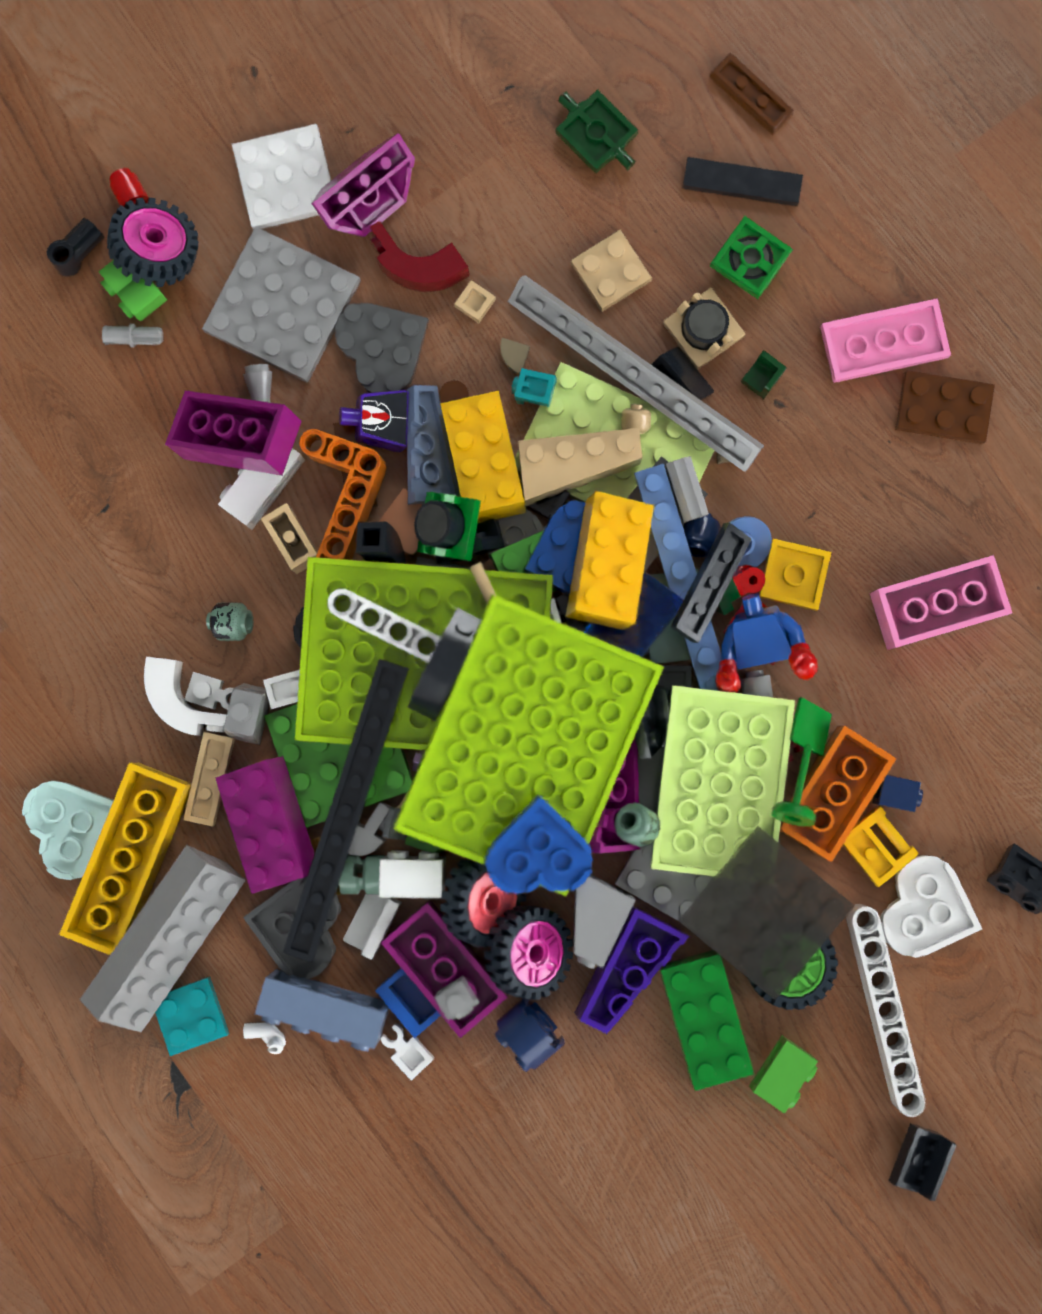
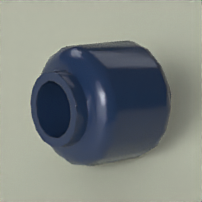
[683,512,721,557]

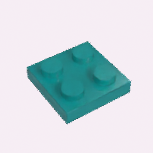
[155,976,230,1056]

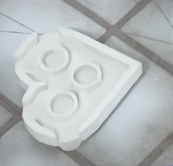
[881,855,982,957]

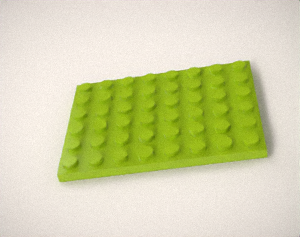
[295,557,553,750]
[393,594,664,896]

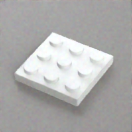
[232,124,331,230]

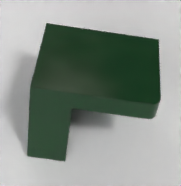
[741,350,787,400]

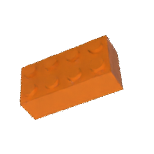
[780,725,897,862]

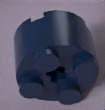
[495,998,565,1072]

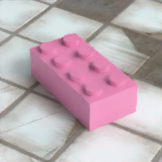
[870,555,1012,650]

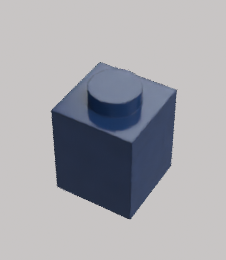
[872,775,923,812]

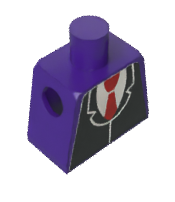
[339,390,409,452]

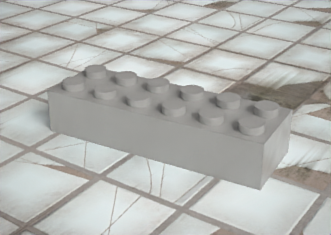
[80,845,246,1032]

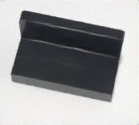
[651,347,714,400]

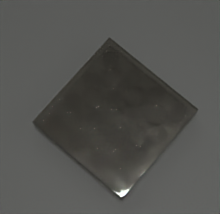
[679,826,855,1000]

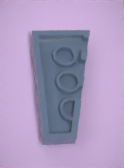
[407,385,460,505]

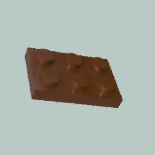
[895,370,995,444]

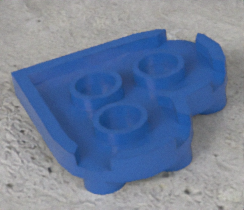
[523,500,585,596]
[484,794,592,894]

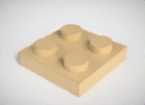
[571,230,652,312]

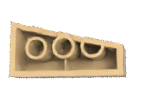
[518,428,642,507]

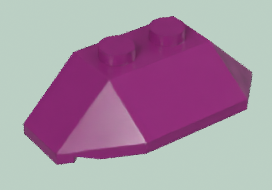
[311,133,415,237]

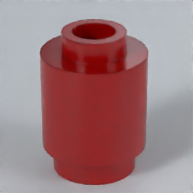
[109,168,149,207]

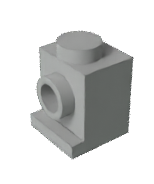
[435,976,479,1020]

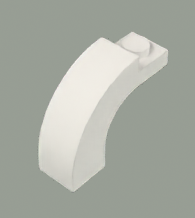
[144,657,227,736]

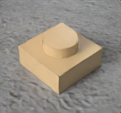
[455,280,496,323]

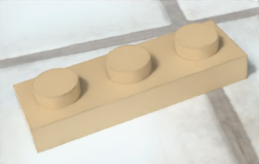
[183,732,235,827]

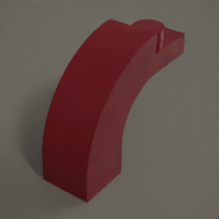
[370,220,469,292]

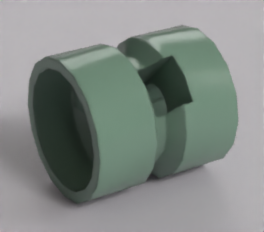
[339,855,385,895]

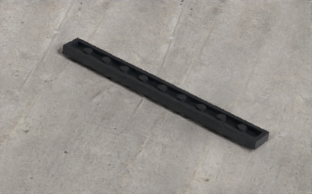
[283,659,410,962]

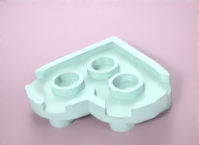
[22,781,114,880]

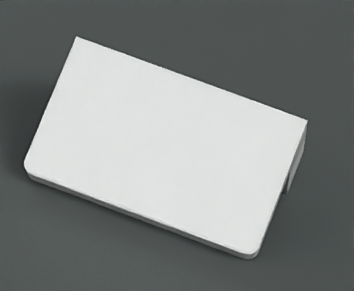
[343,894,402,960]

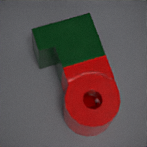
[715,564,766,615]

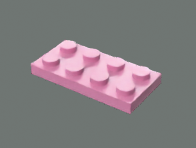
[820,298,951,383]

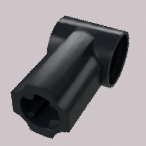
[47,218,105,277]

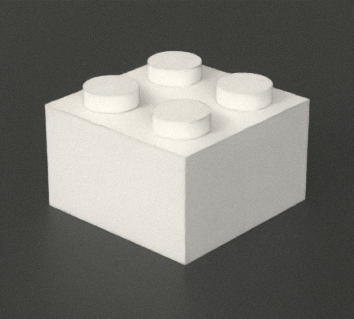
[379,850,446,898]

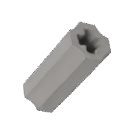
[666,456,709,523]

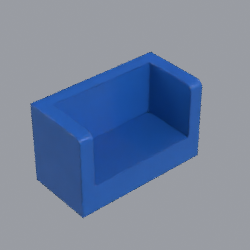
[375,967,441,1038]

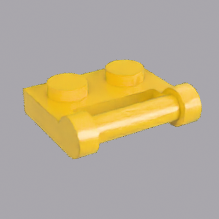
[843,805,919,887]

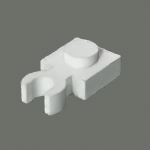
[184,672,234,710]
[380,1023,434,1081]

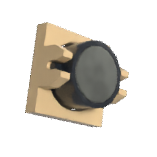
[663,288,746,370]

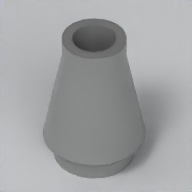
[243,364,272,403]

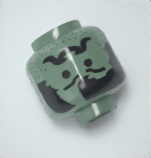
[206,602,254,641]
[615,803,660,847]

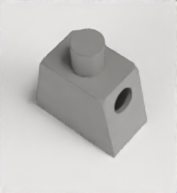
[224,683,270,745]

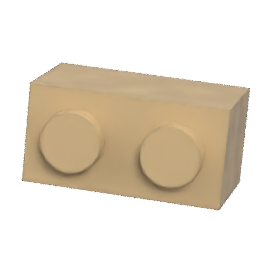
[261,503,318,574]

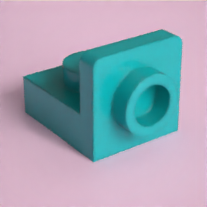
[511,368,557,407]

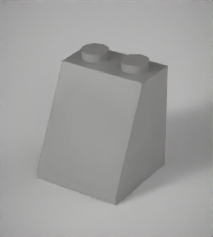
[573,874,635,969]

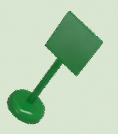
[771,697,832,826]

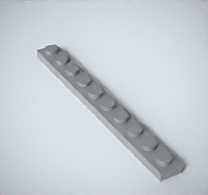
[508,275,764,472]

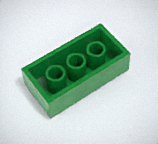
[659,949,755,1091]

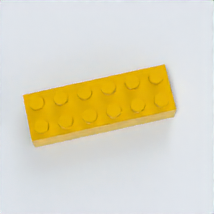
[59,763,192,955]

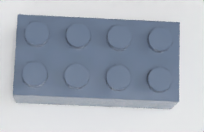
[255,969,390,1051]

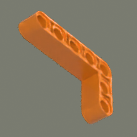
[299,429,387,560]

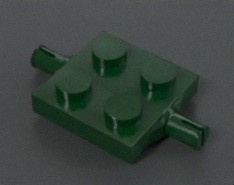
[556,89,638,174]

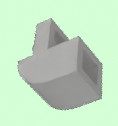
[349,802,391,856]

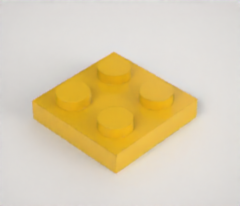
[759,538,831,611]

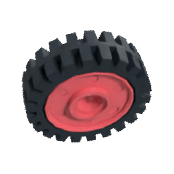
[441,858,526,947]

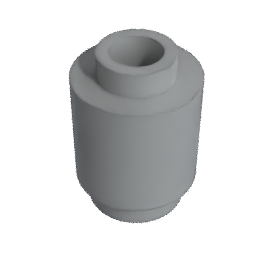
[740,670,773,697]

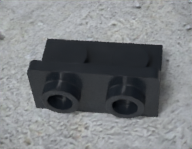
[435,518,505,564]
[635,687,670,759]
[987,843,1042,914]

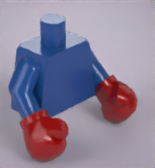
[715,594,818,693]

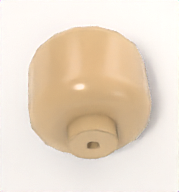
[621,404,651,434]

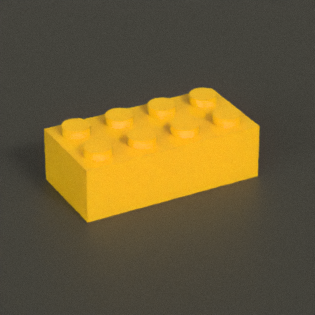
[440,390,526,524]
[566,491,654,630]

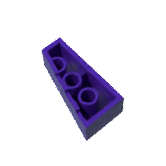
[574,906,690,1034]

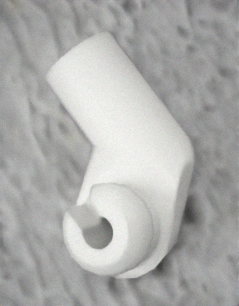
[243,1022,286,1054]

